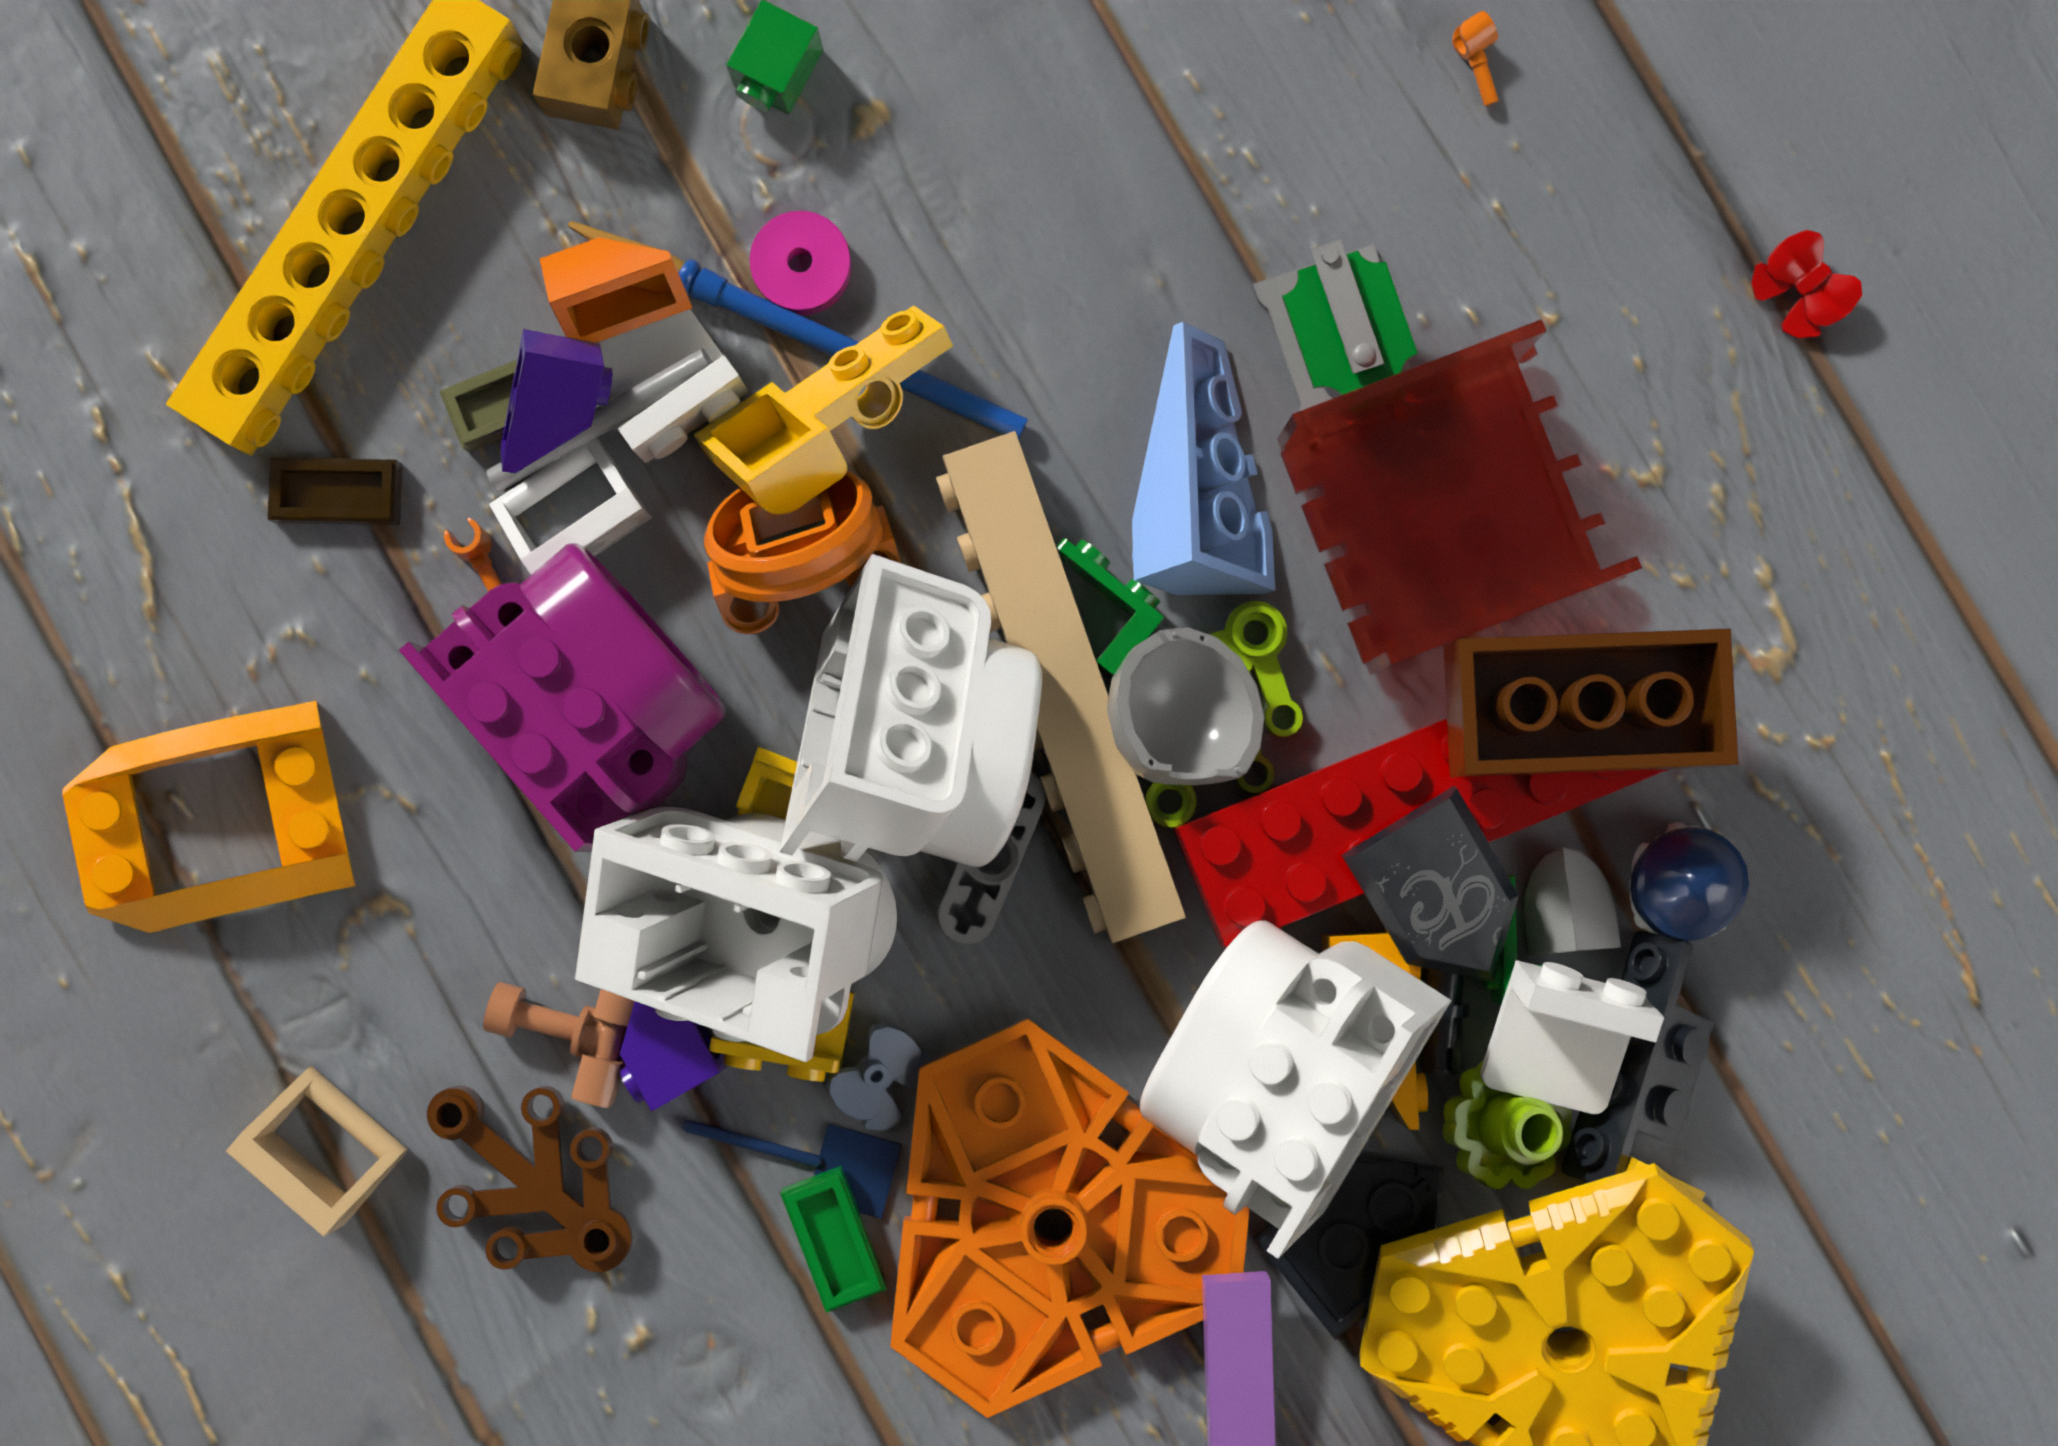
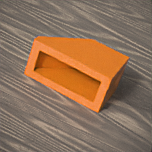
[539,237,692,343]

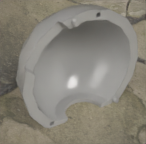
[1107,627,1264,785]

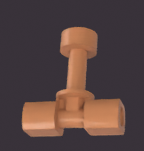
[483,982,635,1108]

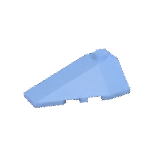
[1132,322,1275,595]

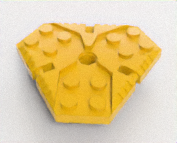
[1360,1163,1754,1446]

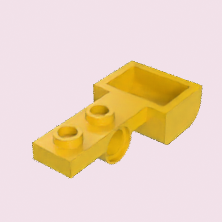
[694,305,953,515]

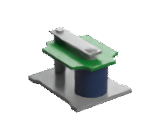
[1252,239,1426,435]

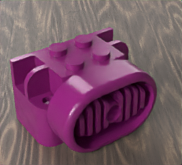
[399,543,725,852]

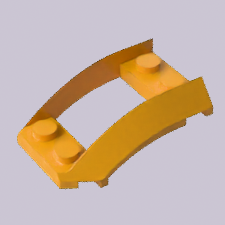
[62,701,356,933]

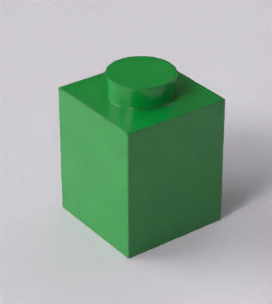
[726,0,824,115]

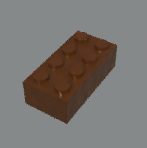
[1443,628,1739,778]

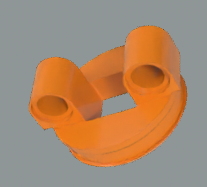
[704,471,902,634]

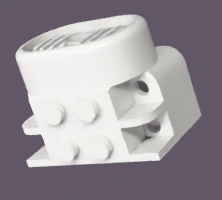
[780,554,1042,867]
[575,807,897,1062]
[1140,921,1452,1259]

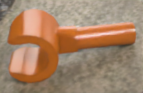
[1452,11,1499,107]
[444,518,502,591]

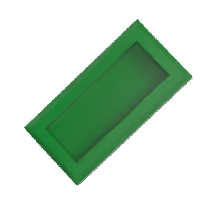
[780,1165,887,1313]

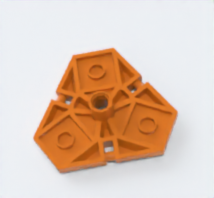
[890,1018,1250,1418]

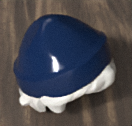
[1629,822,1749,941]

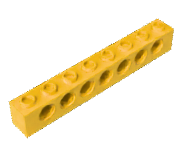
[165,0,524,457]

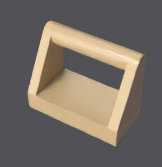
[226,1066,408,1237]

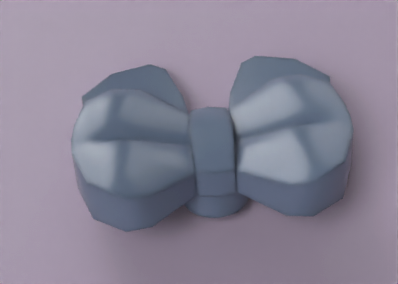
[826,1021,933,1130]

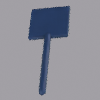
[682,1120,902,1219]

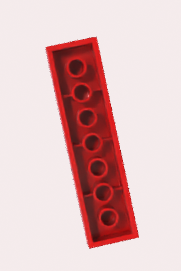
[1172,718,1670,949]

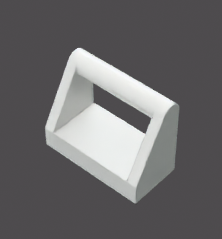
[489,437,652,574]

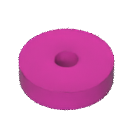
[749,211,852,316]

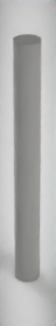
[487,348,713,492]

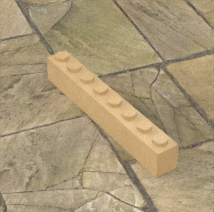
[936,431,1186,943]

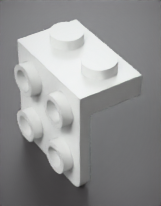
[597,309,749,463]
[1480,960,1664,1114]

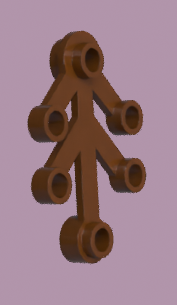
[427,1086,633,1272]

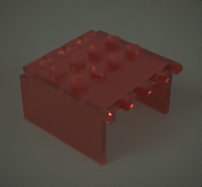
[1277,319,1642,675]

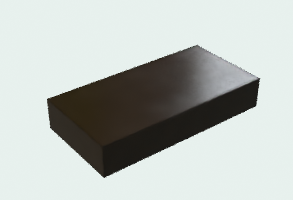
[268,457,402,525]

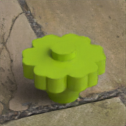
[1443,1060,1572,1190]

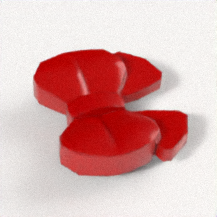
[1750,230,1862,338]

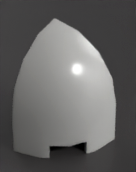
[1524,848,1621,957]

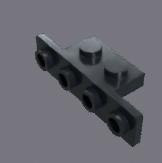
[1562,930,1714,1183]

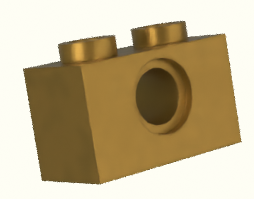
[533,0,650,130]

